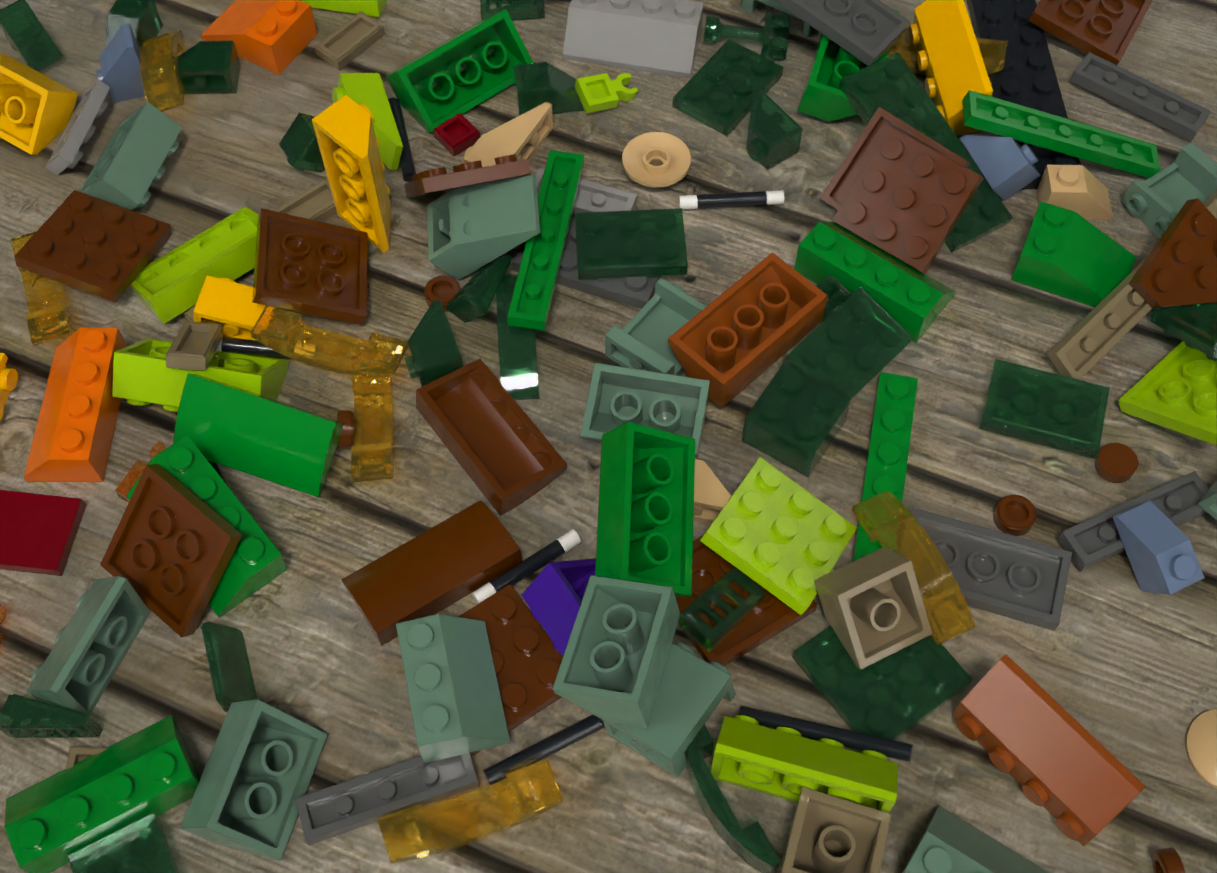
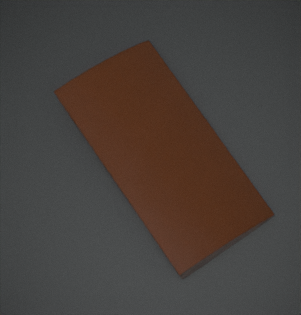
[416,359,567,516]
[342,500,522,646]

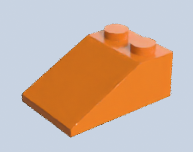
[201,0,318,75]

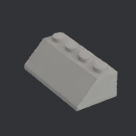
[563,0,704,78]

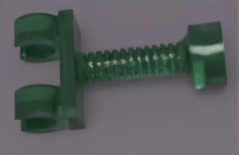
[703,12,791,62]

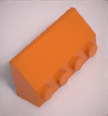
[24,327,127,482]

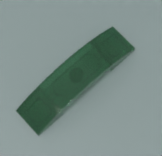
[496,274,539,401]
[684,725,781,873]

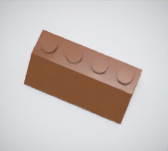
[668,252,828,409]
[952,654,1146,846]

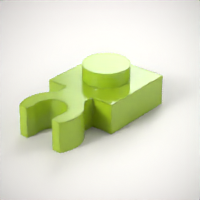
[574,73,638,114]

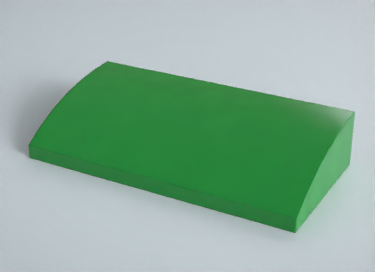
[173,374,344,497]

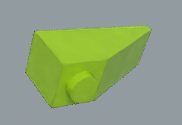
[332,73,403,170]

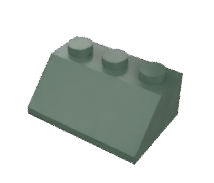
[79,102,182,210]
[580,363,710,457]
[27,576,151,722]
[553,576,680,729]
[396,614,510,763]
[180,699,328,860]
[901,806,1048,873]

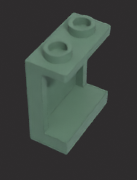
[1121,142,1217,238]
[605,278,709,376]
[602,642,736,778]

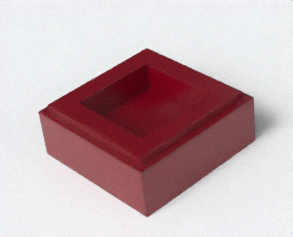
[433,113,481,157]

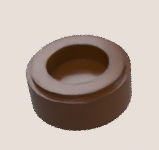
[424,275,462,312]
[337,410,355,449]
[1095,443,1138,483]
[993,495,1037,536]
[1152,847,1186,873]

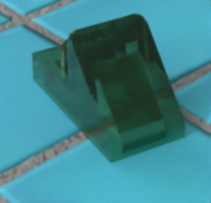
[0,0,63,72]

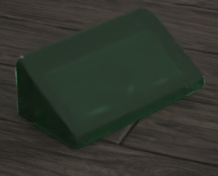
[201,621,257,713]

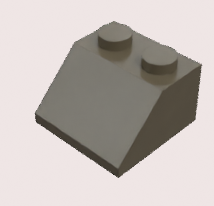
[814,546,933,670]
[778,787,892,873]

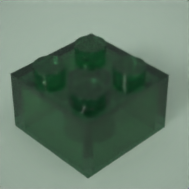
[742,363,852,478]

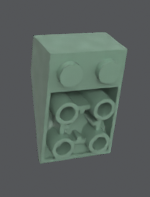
[427,174,540,280]

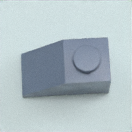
[96,23,153,103]
[960,134,1040,201]
[1112,500,1205,595]

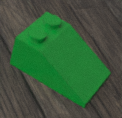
[1011,201,1136,308]

